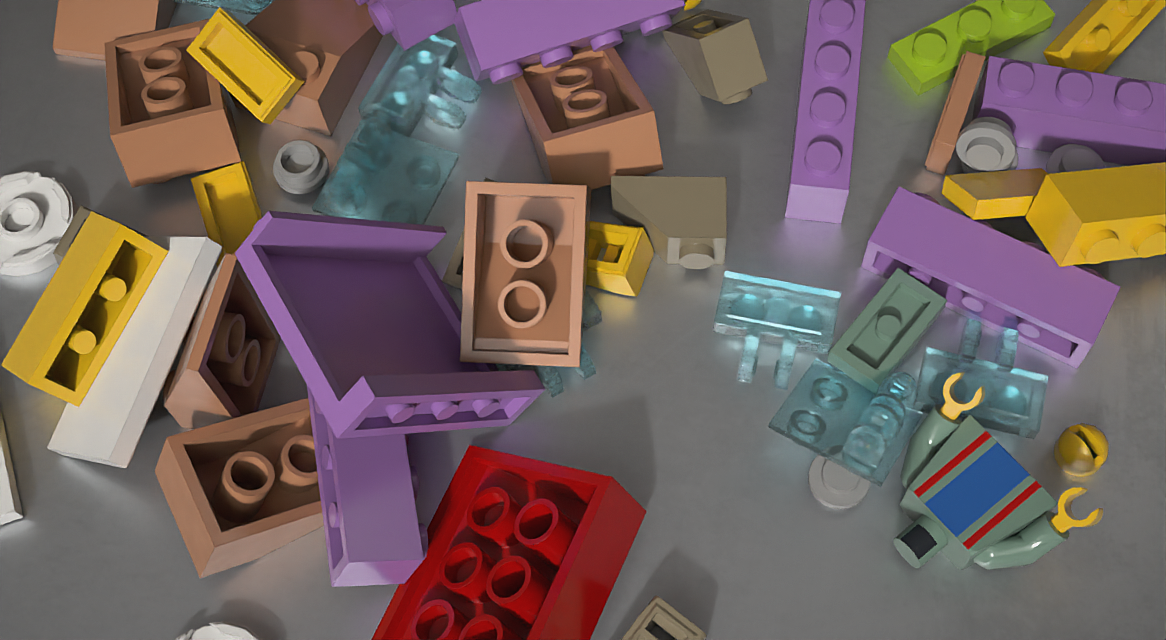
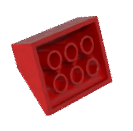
[371,445,647,640]

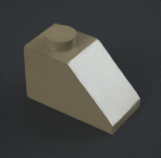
[662,9,768,104]
[611,176,727,269]

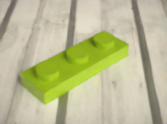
[887,0,1056,96]

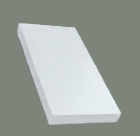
[47,236,222,468]

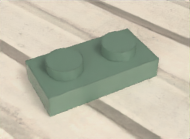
[827,268,947,395]

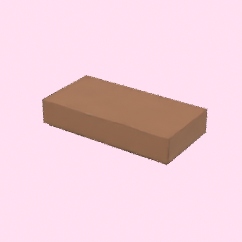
[924,51,986,176]

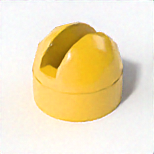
[1054,423,1109,477]

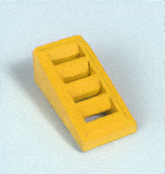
[586,221,654,297]

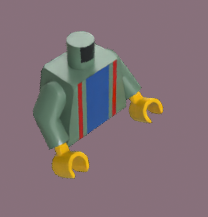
[893,372,1103,570]

